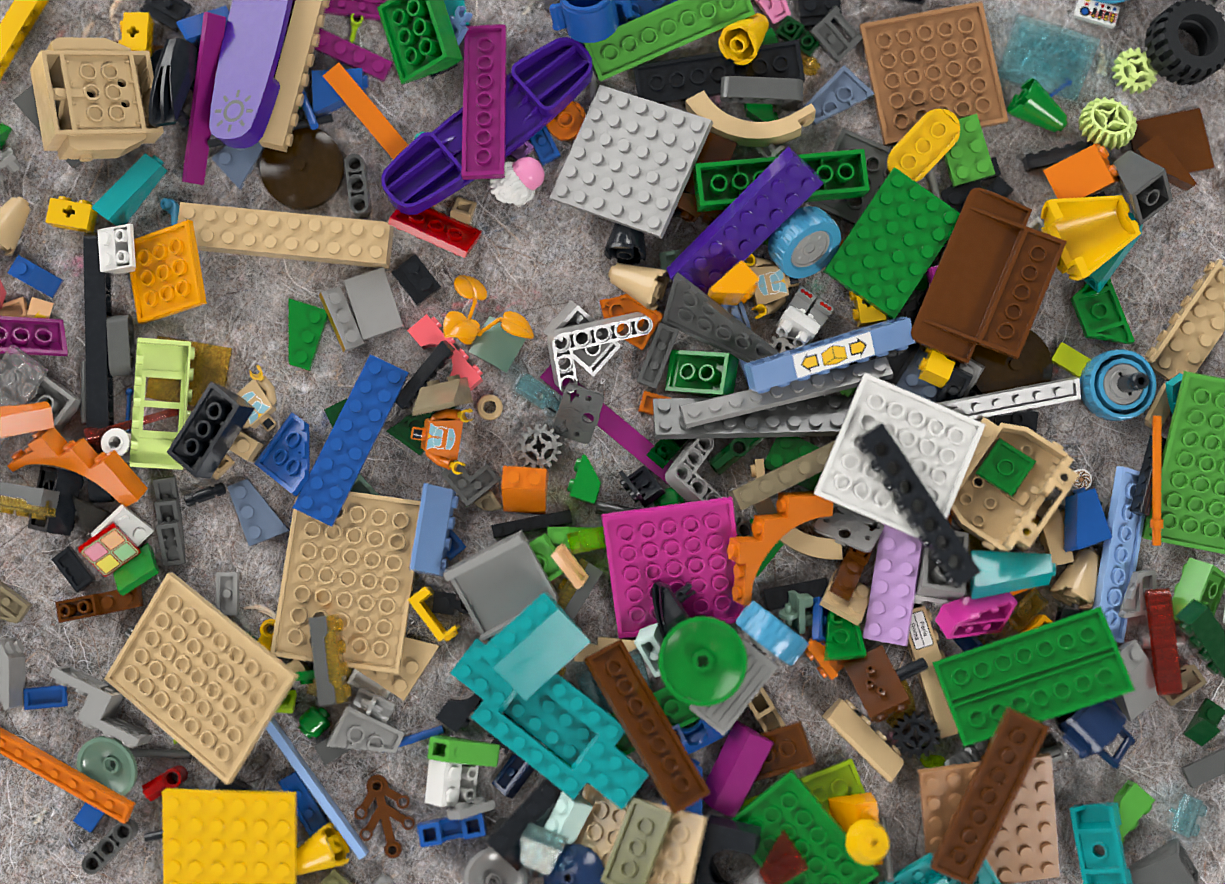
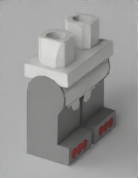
[776,286,835,348]

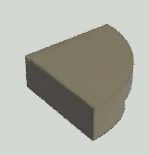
[474,490,503,511]

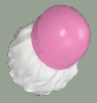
[489,157,545,207]

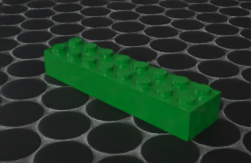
[693,149,870,212]

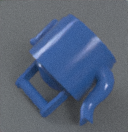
[549,0,641,47]

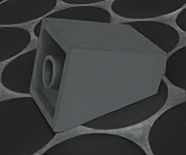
[1113,150,1173,226]
[1129,838,1201,884]

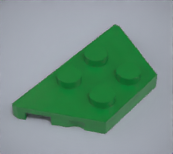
[1071,279,1135,345]

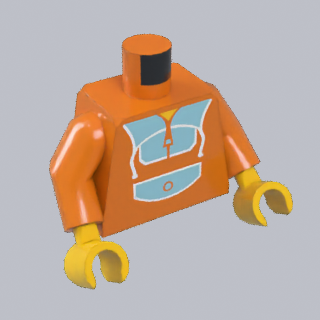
[411,408,473,474]

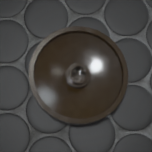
[260,127,345,210]
[971,330,1053,395]

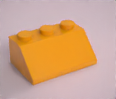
[707,260,759,306]
[828,792,883,865]

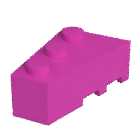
[935,592,1017,639]

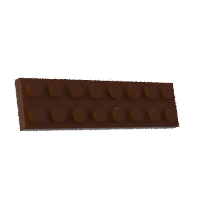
[584,639,711,816]
[929,707,1050,884]

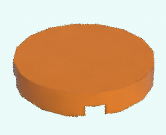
[546,101,586,141]

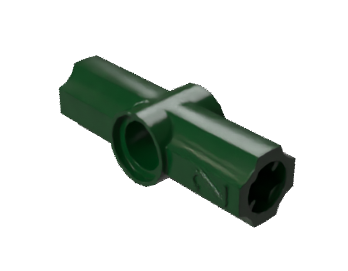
[708,437,766,476]

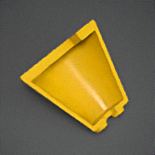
[1040,195,1141,280]

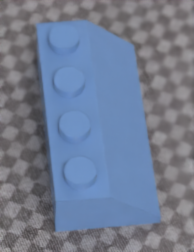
[409,483,459,577]

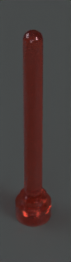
[83,407,188,445]

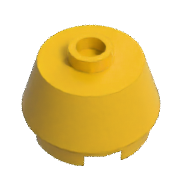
[846,819,889,865]

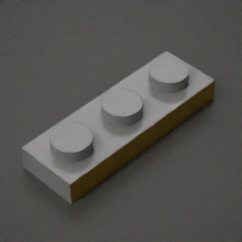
[319,287,365,352]

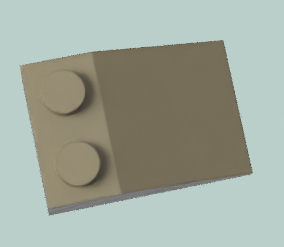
[412,375,473,416]

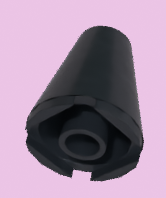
[604,223,646,265]

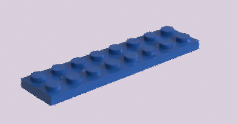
[293,354,409,527]

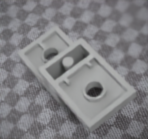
[49,665,153,748]

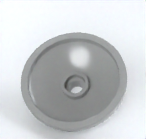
[463,848,528,884]

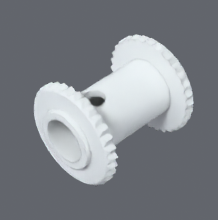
[101,428,131,462]

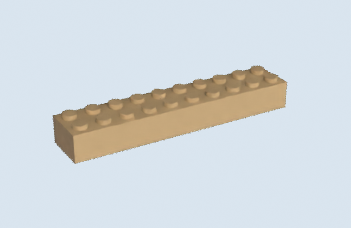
[178,202,394,269]

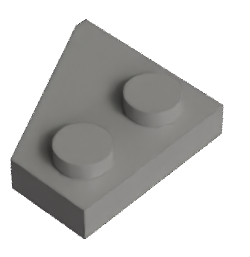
[1118,569,1157,618]

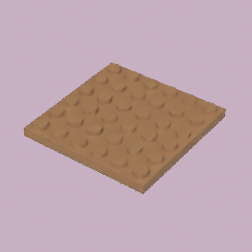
[859,1,1008,146]
[918,752,1060,884]

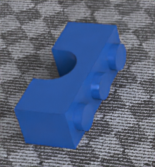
[672,717,730,754]
[417,812,488,848]

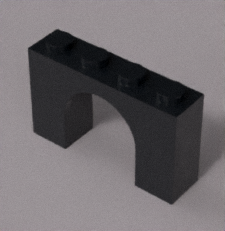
[695,815,762,884]

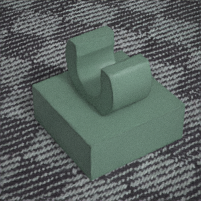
[659,249,680,271]

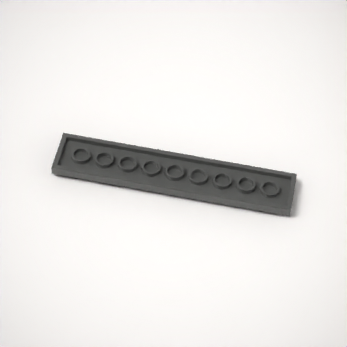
[653,395,854,439]

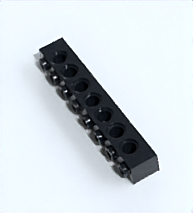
[857,423,981,587]

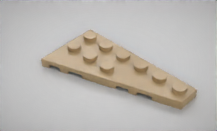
[354,637,440,701]

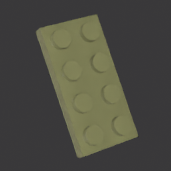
[600,796,673,884]

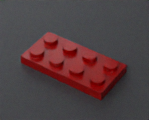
[388,208,482,258]

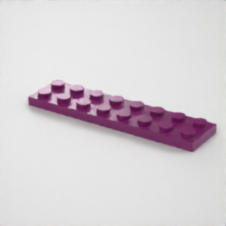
[461,24,507,180]

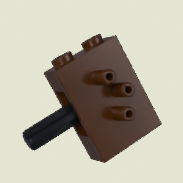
[843,645,928,723]

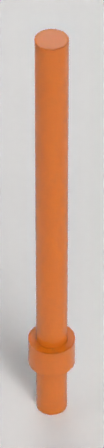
[1150,416,1163,546]

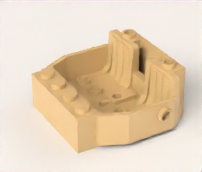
[30,37,164,162]
[950,417,1079,552]

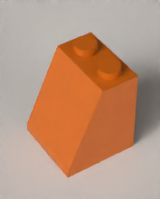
[1043,144,1119,199]
[501,466,549,514]

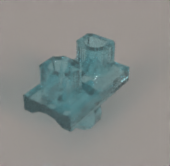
[1169,794,1208,838]

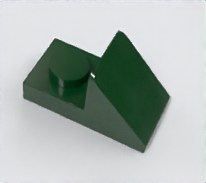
[1183,698,1225,746]

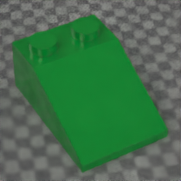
[665,350,739,398]

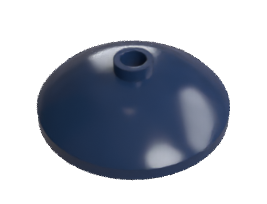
[544,844,606,884]

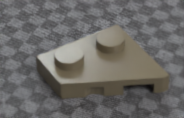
[0,581,32,623]

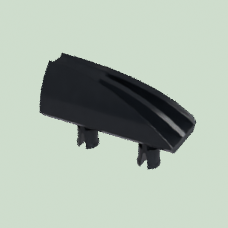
[149,37,199,127]
[652,581,696,640]

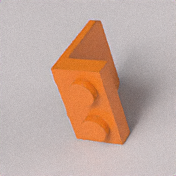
[804,637,851,680]

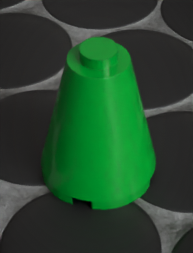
[1007,78,1067,133]

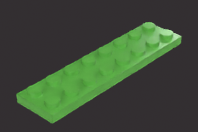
[584,0,755,81]

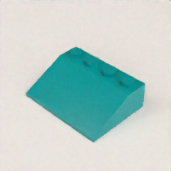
[478,592,591,701]

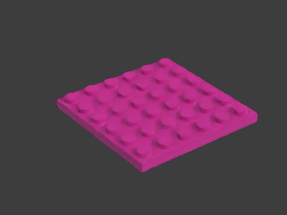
[602,497,745,639]

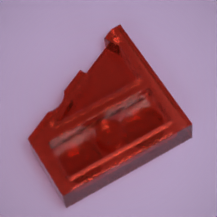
[759,830,808,884]

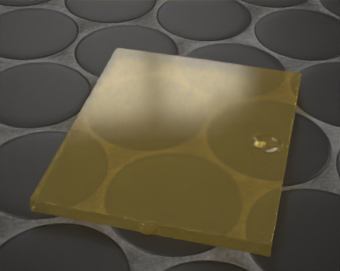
[145,336,233,406]

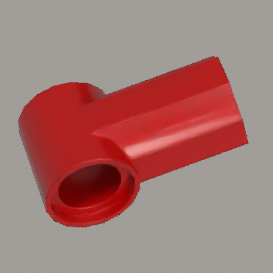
[142,765,188,802]

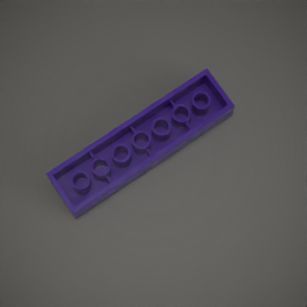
[667,146,823,295]

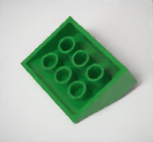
[377,0,463,84]

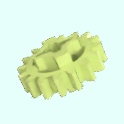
[1111,47,1158,94]

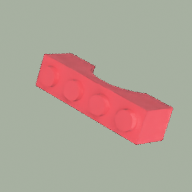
[407,314,483,392]

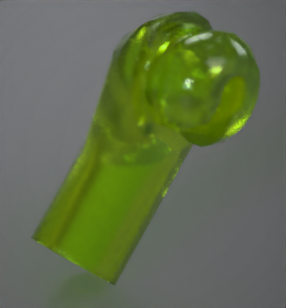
[919,745,946,768]

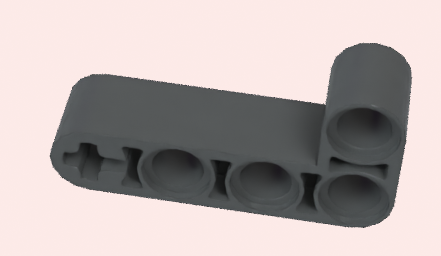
[720,76,803,111]

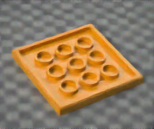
[130,220,207,324]

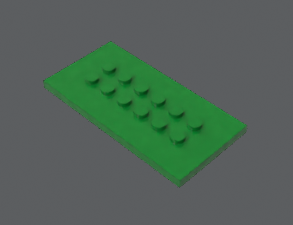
[932,606,1135,747]

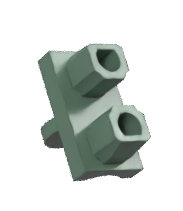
[779,590,813,634]

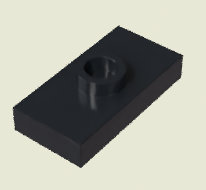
[993,410,1039,433]
[51,546,96,593]

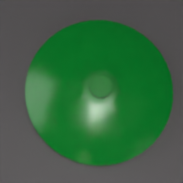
[658,616,748,706]

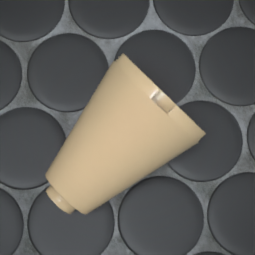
[0,196,31,257]
[608,263,669,311]
[1050,547,1100,610]

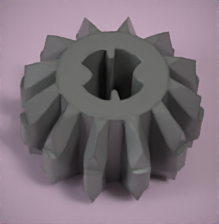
[944,746,981,766]

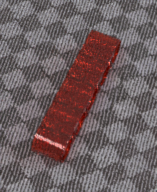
[1145,588,1182,696]

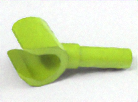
[349,13,363,44]

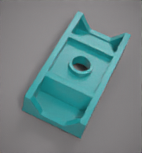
[1069,802,1133,884]

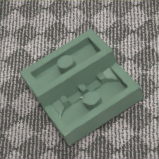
[469,316,526,373]

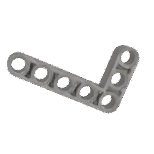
[547,312,653,393]
[665,438,753,537]

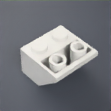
[97,224,136,274]
[425,759,479,807]

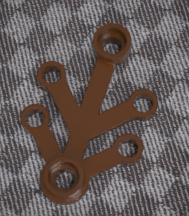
[354,774,416,859]

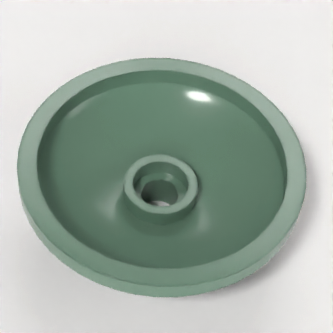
[77,736,138,796]

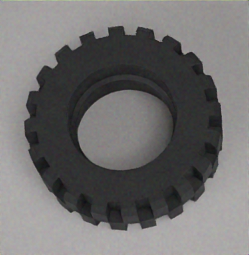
[1145,0,1225,85]

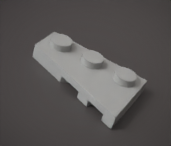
[326,706,405,753]

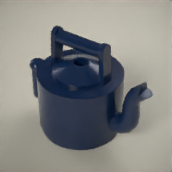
[1055,698,1135,769]

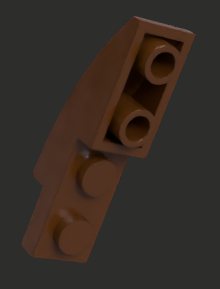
[675,193,724,225]
[829,525,875,601]
[55,585,144,623]

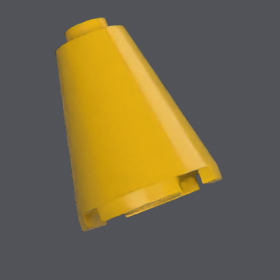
[718,13,769,65]
[297,823,350,875]

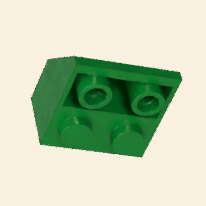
[567,454,601,505]

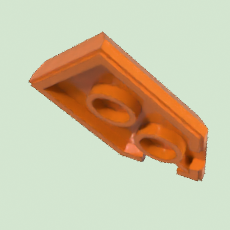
[599,294,664,351]

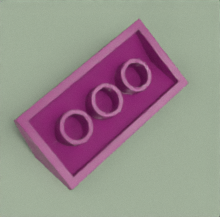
[0,316,68,356]
[702,720,774,817]

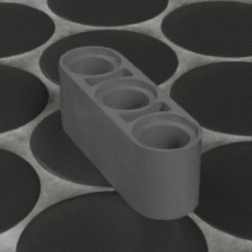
[345,154,372,218]
[106,314,136,377]
[81,819,139,875]

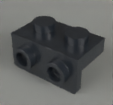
[619,465,665,508]

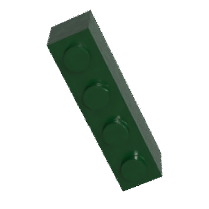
[1175,599,1225,678]

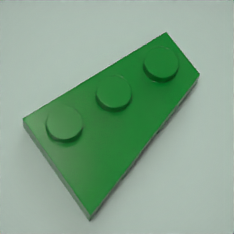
[288,298,328,371]
[824,610,867,661]

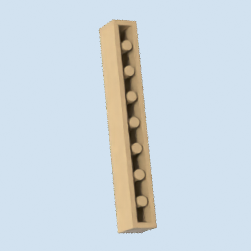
[259,0,330,152]

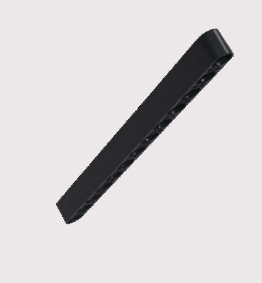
[83,232,115,503]

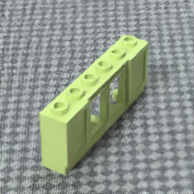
[129,337,195,470]

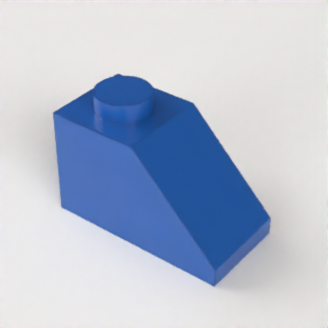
[7,255,63,298]

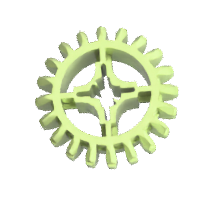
[1078,97,1137,151]

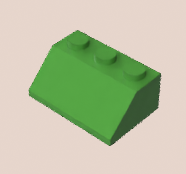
[1165,558,1225,625]

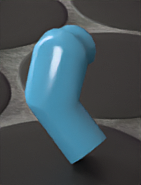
[160,198,180,226]

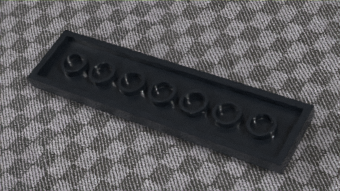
[633,39,805,104]

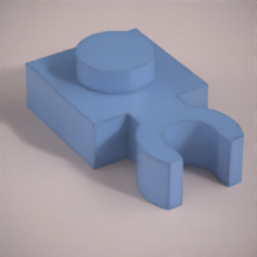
[449,6,473,46]

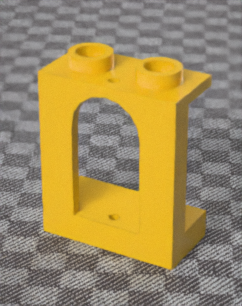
[408,586,461,642]

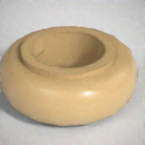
[477,394,503,421]

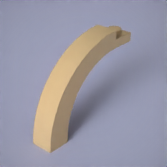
[685,90,816,147]
[747,458,843,560]

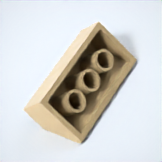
[821,698,905,783]

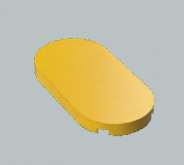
[887,109,960,182]

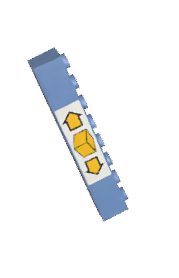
[744,316,915,393]

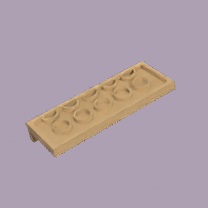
[1144,259,1225,381]

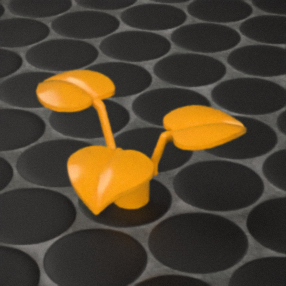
[443,275,534,345]

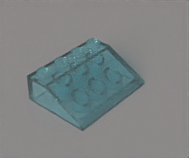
[998,12,1101,101]

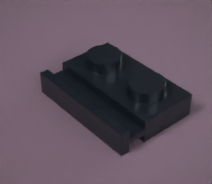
[140,0,192,32]
[798,0,842,28]
[391,254,442,306]

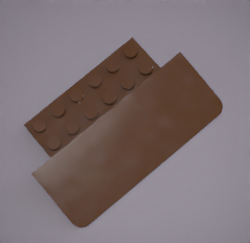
[911,188,1067,366]

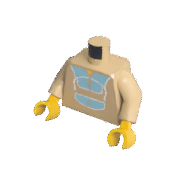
[745,254,799,319]
[237,365,277,432]

